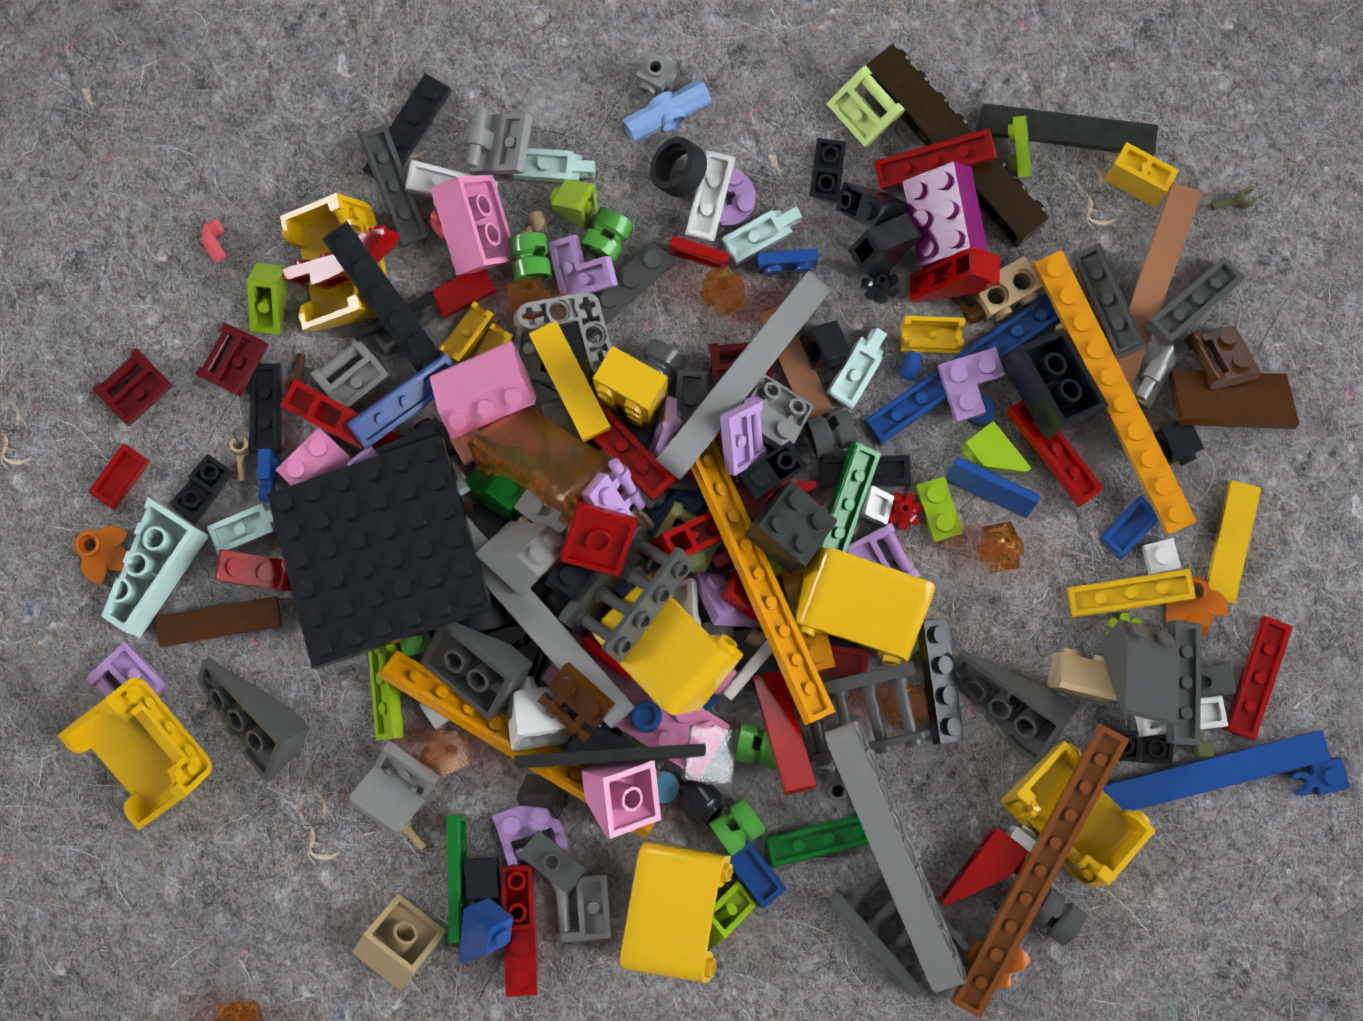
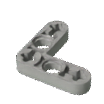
[514,292,611,378]

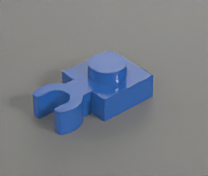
[258,449,282,503]
[1289,757,1351,796]

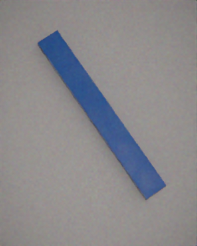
[863,293,1059,446]
[1103,730,1331,811]

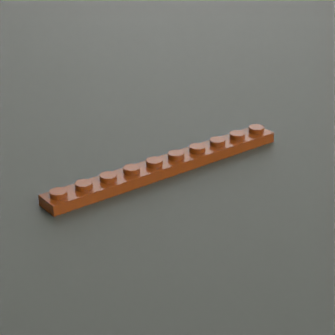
[951,723,1130,1018]

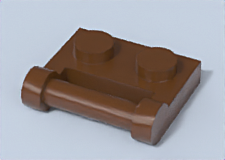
[1185,326,1261,390]

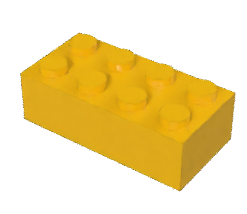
[593,346,668,431]

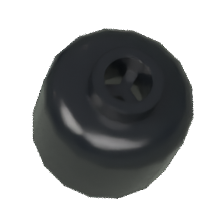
[678,778,724,824]

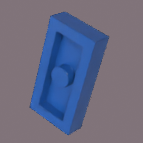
[756,248,818,276]

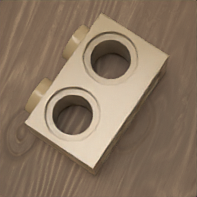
[970,256,1043,322]

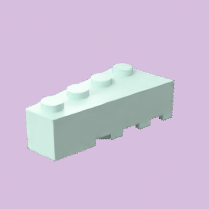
[101,497,210,637]

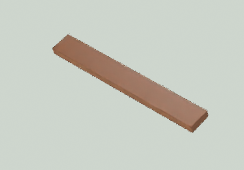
[1112,182,1202,390]

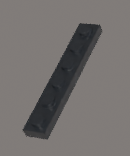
[322,221,441,372]

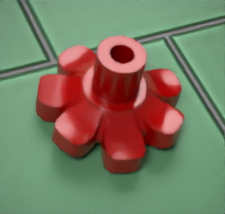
[888,492,923,530]

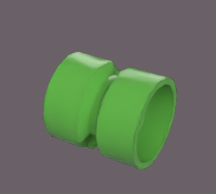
[581,207,634,263]
[508,232,552,284]
[734,722,777,770]
[709,798,767,856]

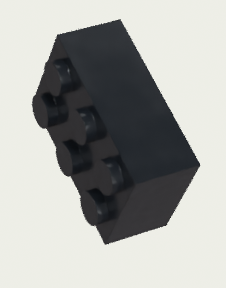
[1001,328,1109,440]

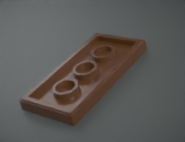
[1168,369,1300,429]

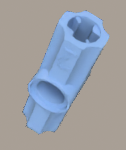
[622,78,712,144]

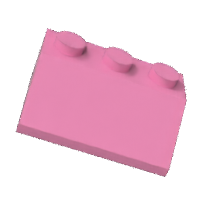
[430,175,515,275]
[429,340,538,439]

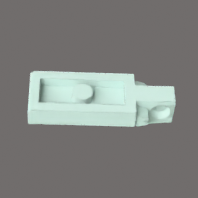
[513,148,596,183]
[721,207,802,266]
[826,328,887,409]
[207,503,276,555]

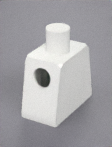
[507,676,571,751]

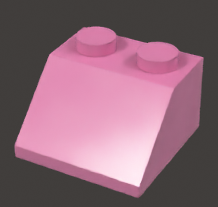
[275,427,352,485]
[582,760,661,839]

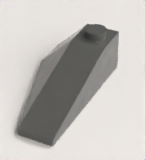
[954,650,1079,764]
[197,658,310,781]

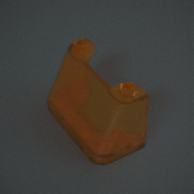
[468,405,613,528]

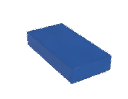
[1098,495,1159,560]
[729,840,787,909]

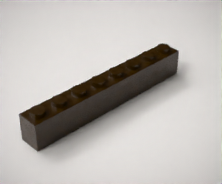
[866,43,1049,248]

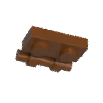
[537,662,616,743]

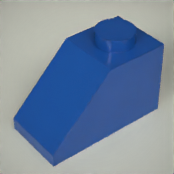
[458,898,513,963]

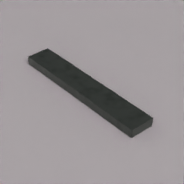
[979,103,1158,156]
[514,743,707,768]

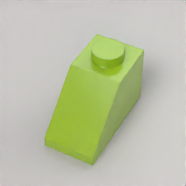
[550,179,598,229]
[247,262,288,335]
[960,421,1031,476]
[707,880,758,951]

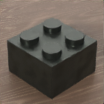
[744,480,838,574]

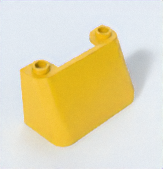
[280,193,388,332]
[792,548,935,666]
[593,571,743,715]
[57,677,212,831]
[1001,741,1156,888]
[620,841,733,983]

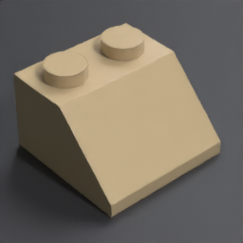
[1046,648,1118,703]
[352,893,447,991]

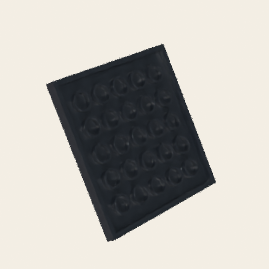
[267,434,493,670]

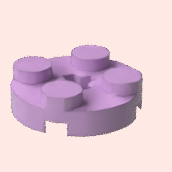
[719,168,756,229]

